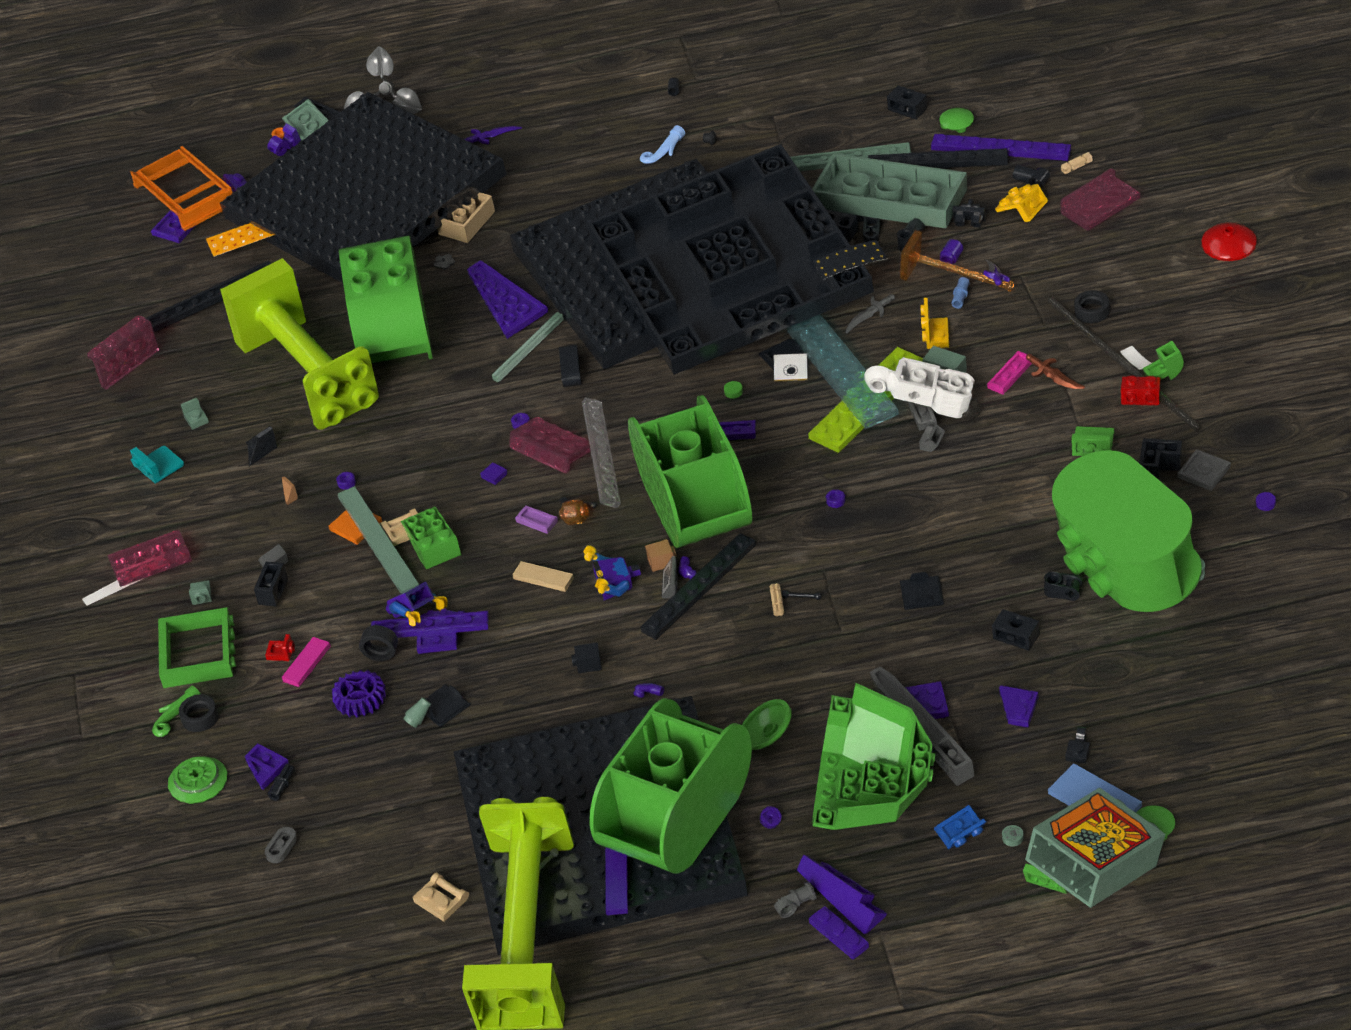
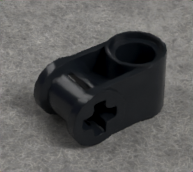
[1044,572,1083,601]

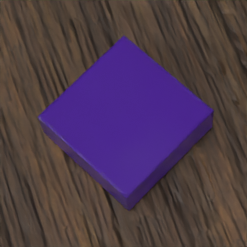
[480,462,507,485]

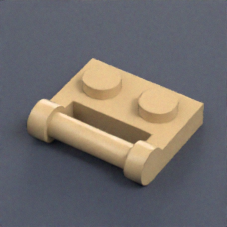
[380,508,418,546]
[413,872,469,922]

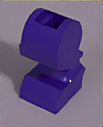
[267,123,301,156]

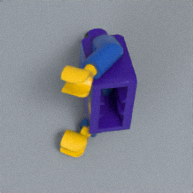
[583,545,641,600]
[386,581,447,626]

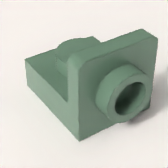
[181,398,209,430]
[189,580,212,605]

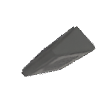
[662,556,678,598]

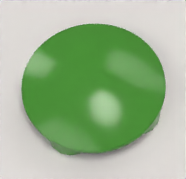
[940,108,974,133]
[1136,806,1175,841]

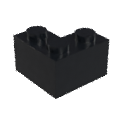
[1139,438,1182,480]

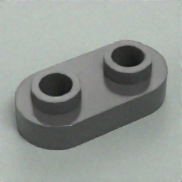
[265,827,297,863]

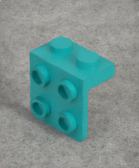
[130,446,184,484]

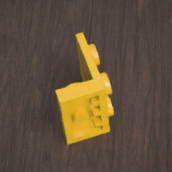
[995,184,1048,222]
[921,298,949,349]

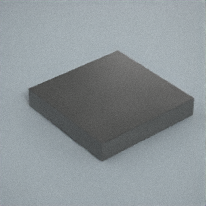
[1177,449,1231,491]

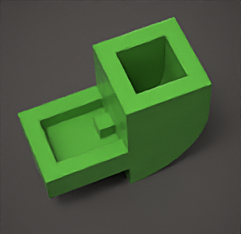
[1143,341,1184,380]

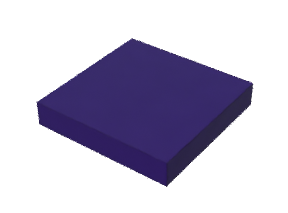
[151,210,195,244]

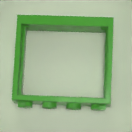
[158,607,236,688]

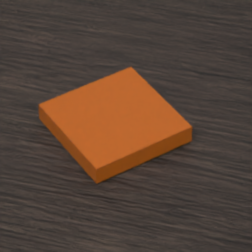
[329,510,382,545]

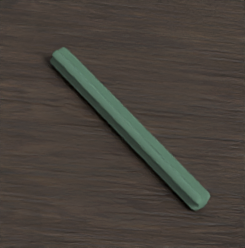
[492,312,564,382]

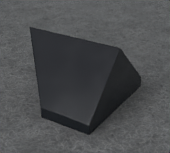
[246,426,277,467]

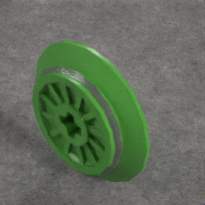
[168,756,227,804]

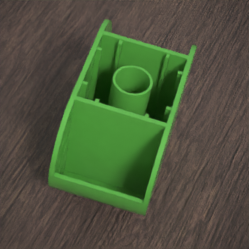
[339,235,433,363]
[628,395,752,548]
[1052,450,1202,612]
[590,698,752,874]

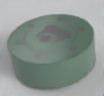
[1002,825,1024,846]

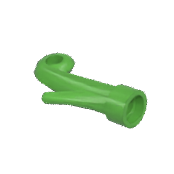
[152,686,201,737]

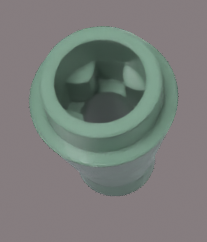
[403,697,431,728]

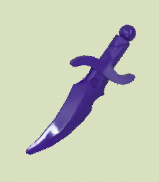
[464,126,522,144]

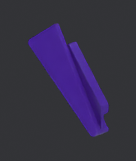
[797,855,887,934]

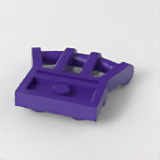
[417,608,466,654]

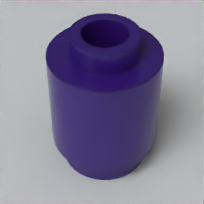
[940,239,964,266]

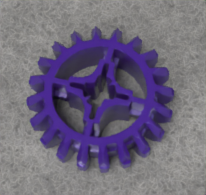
[332,669,386,718]

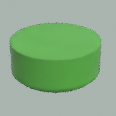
[724,381,743,399]

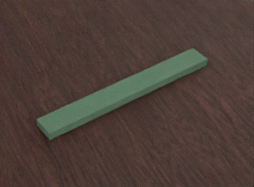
[790,142,911,171]
[338,486,419,593]

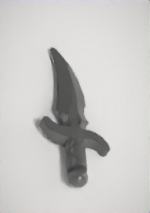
[845,294,895,334]

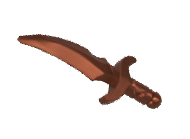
[1026,354,1085,389]

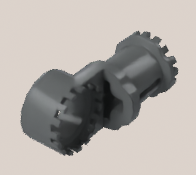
[774,882,816,918]

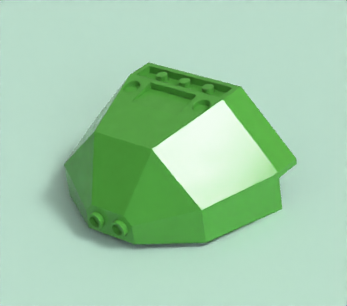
[812,683,935,830]

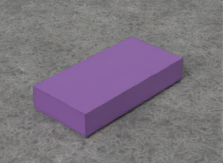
[515,506,558,534]

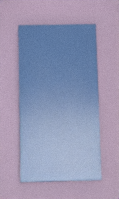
[1048,763,1142,813]

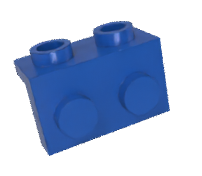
[934,805,986,849]

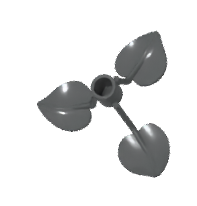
[344,46,423,114]

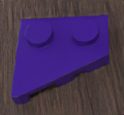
[999,685,1039,727]
[244,743,289,790]

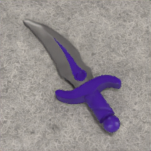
[983,259,1010,286]

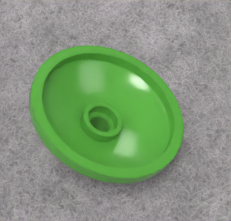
[742,699,791,750]

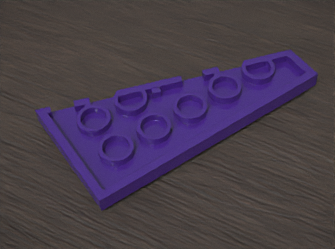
[467,260,548,339]

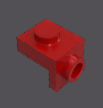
[265,634,295,661]

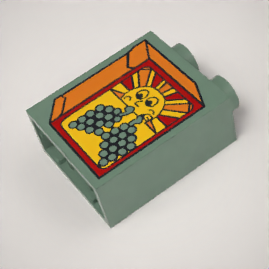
[1025,787,1165,908]

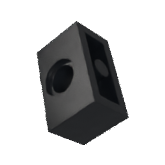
[887,85,927,120]
[254,561,288,607]
[992,609,1040,651]

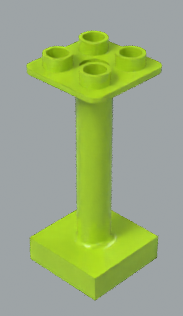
[220,258,379,430]
[462,797,574,1030]

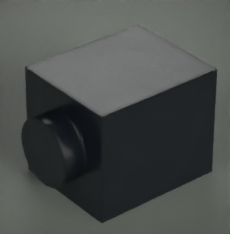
[571,642,602,674]

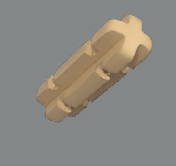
[1061,152,1093,174]
[769,583,784,616]

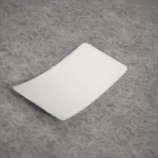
[1120,346,1151,369]

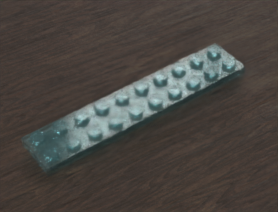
[787,315,899,429]

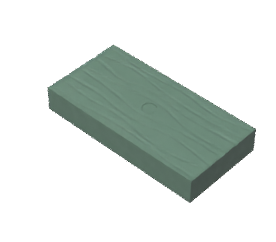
[812,153,967,228]

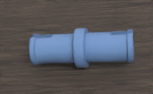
[951,277,970,309]

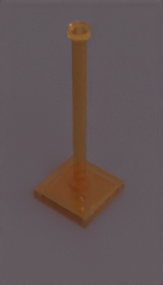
[900,230,1014,292]

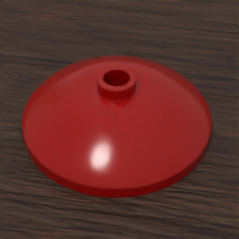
[1202,222,1257,261]

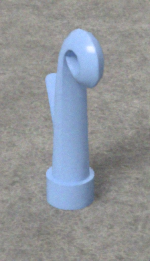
[640,125,685,164]

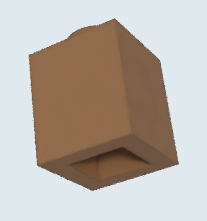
[645,539,677,572]

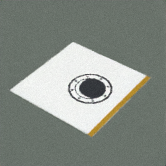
[774,354,807,381]

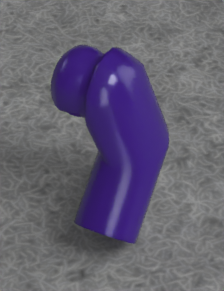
[678,556,696,580]
[633,683,664,698]

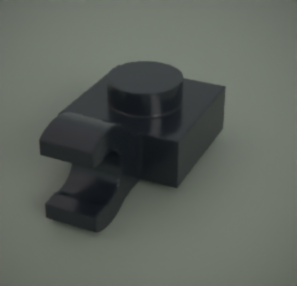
[1065,726,1090,764]

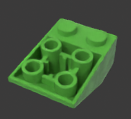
[401,507,461,569]

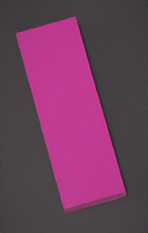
[987,351,1032,394]
[282,637,331,687]

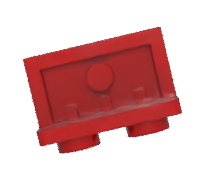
[1121,376,1160,405]

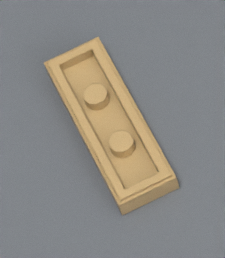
[513,561,574,592]

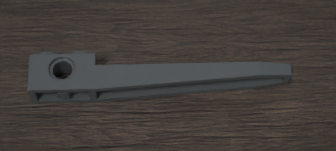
[870,667,974,786]

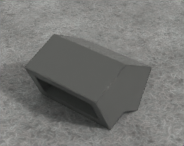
[919,424,945,452]
[258,544,289,568]

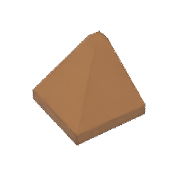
[282,477,298,505]

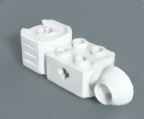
[864,357,975,418]

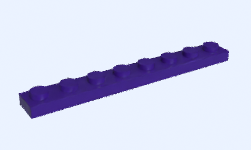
[931,134,1071,161]

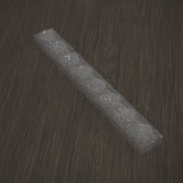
[582,397,621,508]

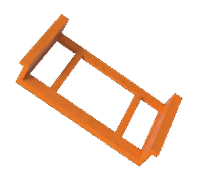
[130,146,233,231]

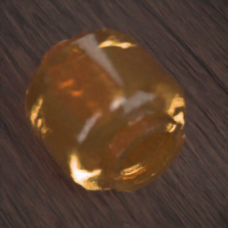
[559,499,589,525]

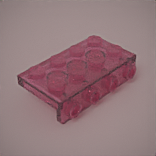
[1060,168,1140,231]
[87,316,159,390]
[510,417,594,473]
[107,530,192,587]

